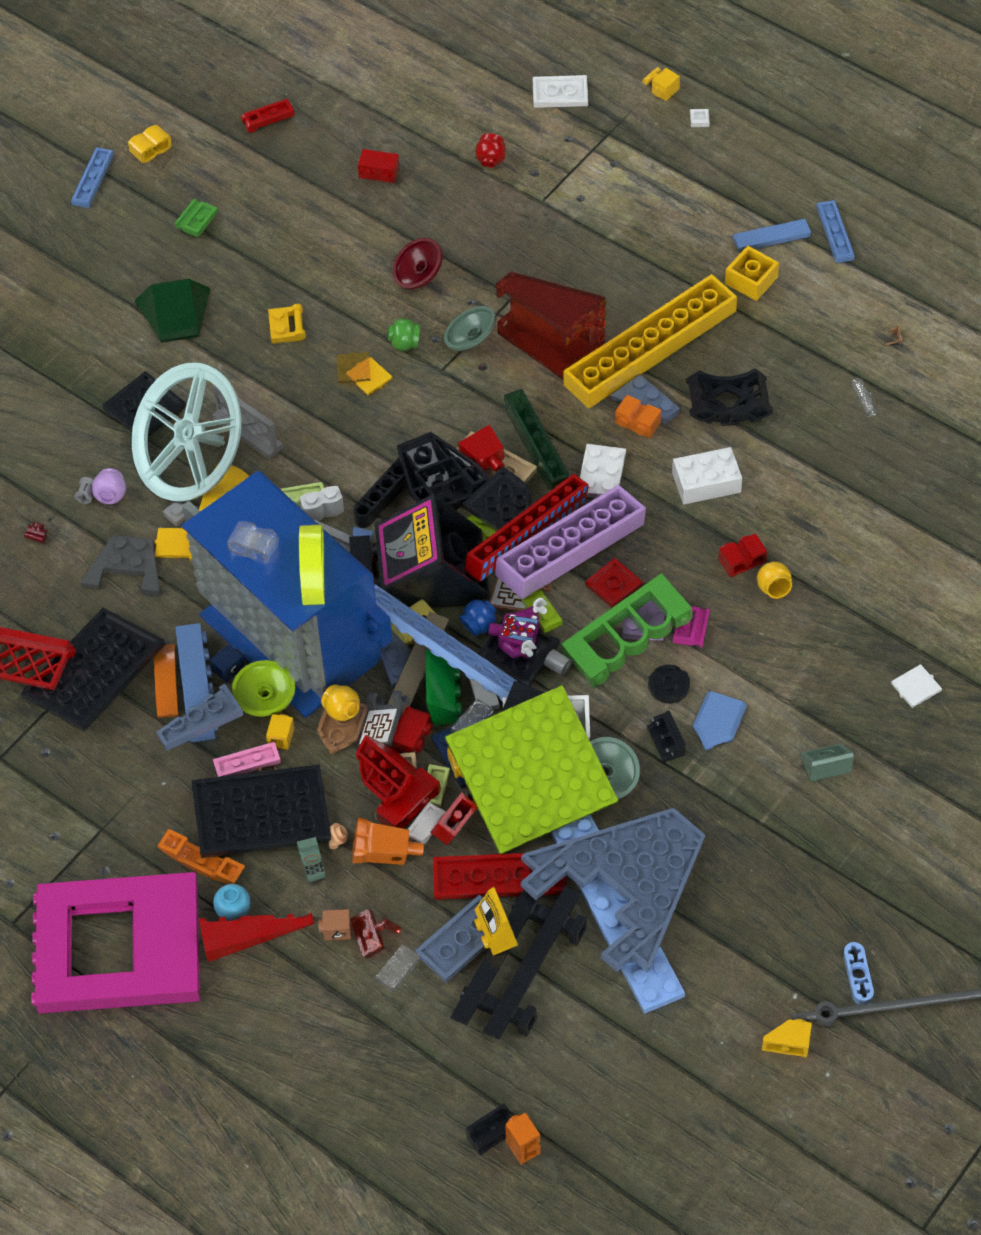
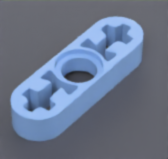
[843,942,874,1005]

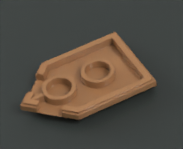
[317,703,368,754]

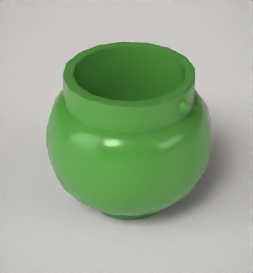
[387,318,420,351]

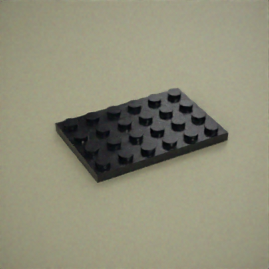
[21,608,166,731]
[191,764,331,858]

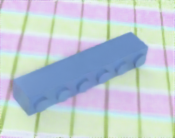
[175,623,219,743]

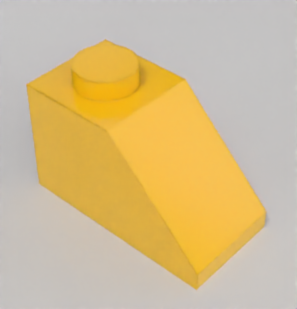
[762,1019,812,1057]

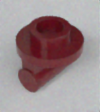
[24,522,48,543]

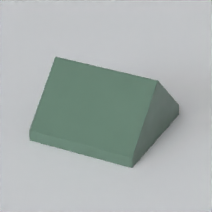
[800,743,854,782]

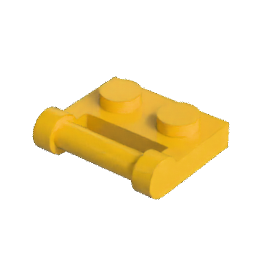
[268,304,306,343]

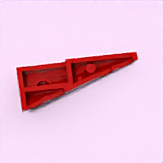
[199,913,314,962]

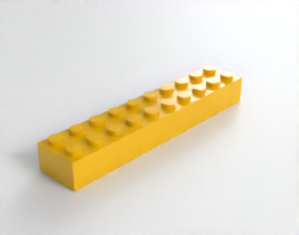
[564,274,737,409]

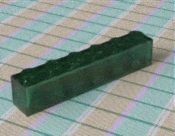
[504,389,570,492]

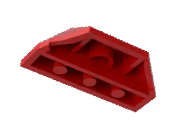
[355,735,417,804]

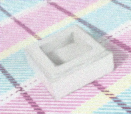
[690,109,710,127]

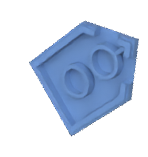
[693,691,747,751]

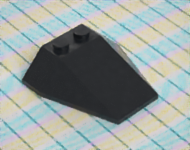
[397,432,490,508]

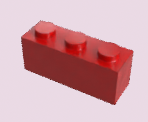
[376,767,441,829]

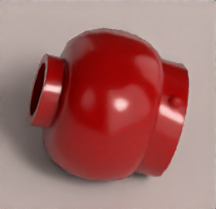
[475,133,506,168]

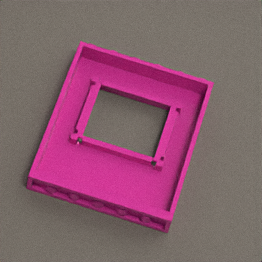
[31,872,200,1014]

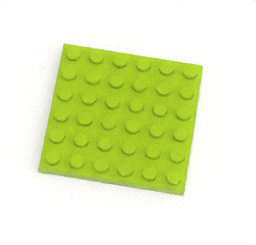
[445,685,618,854]

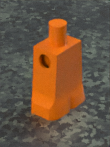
[352,817,424,865]

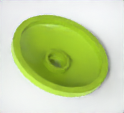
[232,660,295,717]

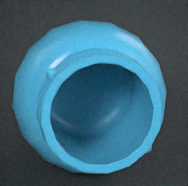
[213,884,251,921]

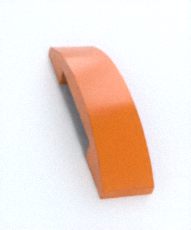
[154,644,179,718]
[158,829,245,884]

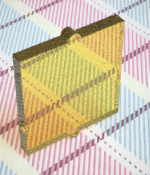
[337,352,371,384]

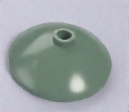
[444,306,497,351]
[590,737,640,799]

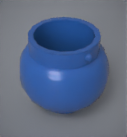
[459,599,497,637]

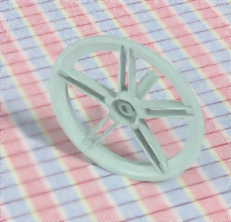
[132,363,242,502]

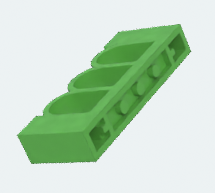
[561,573,693,688]

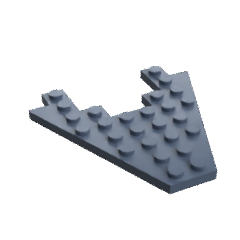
[520,808,705,973]

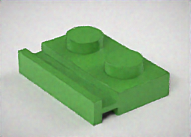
[174,198,218,237]

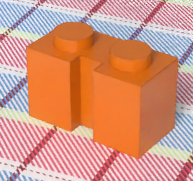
[615,395,662,438]
[505,1113,541,1165]

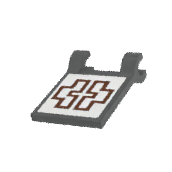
[357,691,410,747]

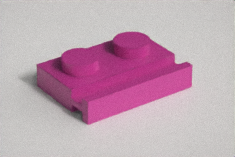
[673,606,710,648]

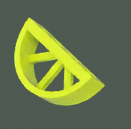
[299,525,325,605]

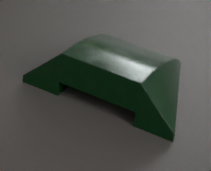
[135,279,210,343]

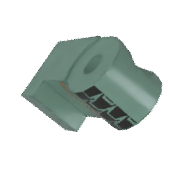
[297,837,326,883]

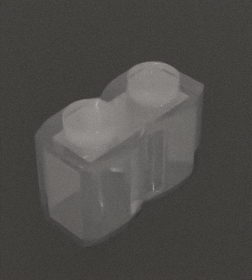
[227,521,279,564]

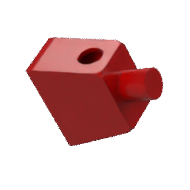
[458,425,504,472]

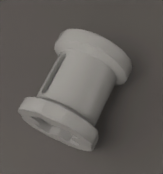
[74,477,94,504]

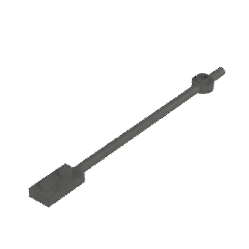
[792,989,981,1026]

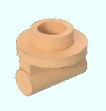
[328,823,348,849]

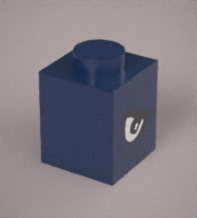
[210,645,244,683]

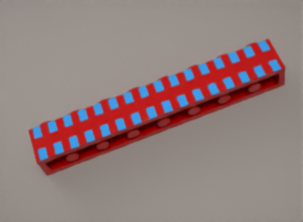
[465,474,589,581]

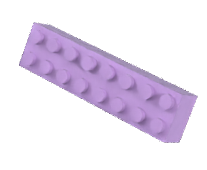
[495,485,646,599]

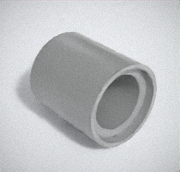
[544,649,572,676]

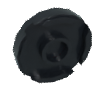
[648,664,690,704]

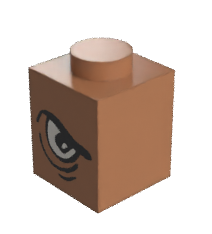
[318,909,351,941]

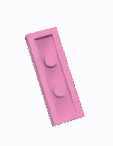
[213,742,281,777]

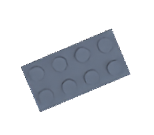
[415,895,485,983]

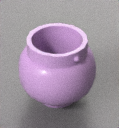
[92,468,126,504]

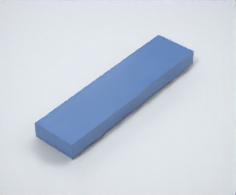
[71,147,114,208]
[816,200,855,263]
[733,219,811,252]

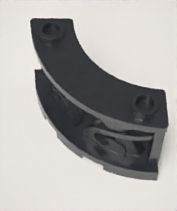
[685,369,773,426]

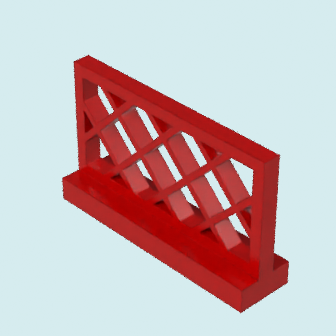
[0,627,76,690]

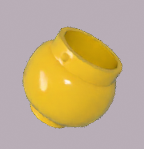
[757,562,792,599]
[321,684,360,721]

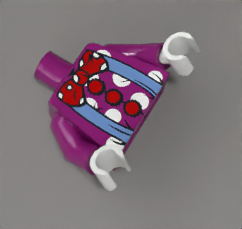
[489,598,547,659]

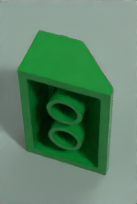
[425,650,462,726]

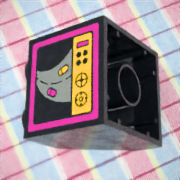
[372,494,490,607]

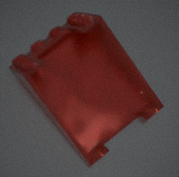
[496,271,606,380]

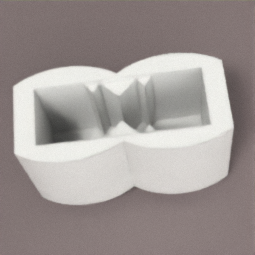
[300,486,344,521]

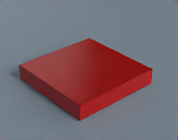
[585,558,643,608]

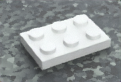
[580,444,626,498]

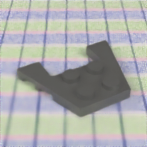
[81,535,160,596]

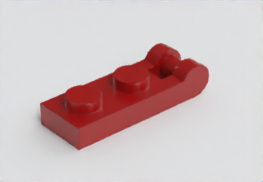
[241,99,295,133]

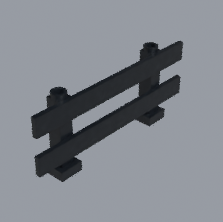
[451,886,587,1040]

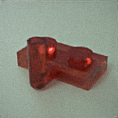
[350,909,401,959]

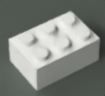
[672,447,742,505]

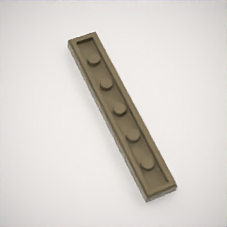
[387,612,449,723]

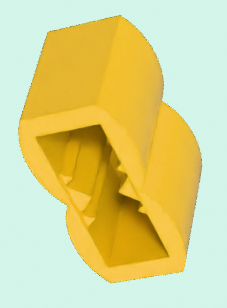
[128,125,172,163]

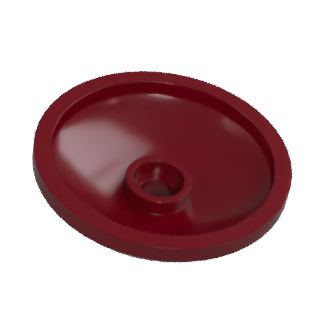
[392,238,443,290]

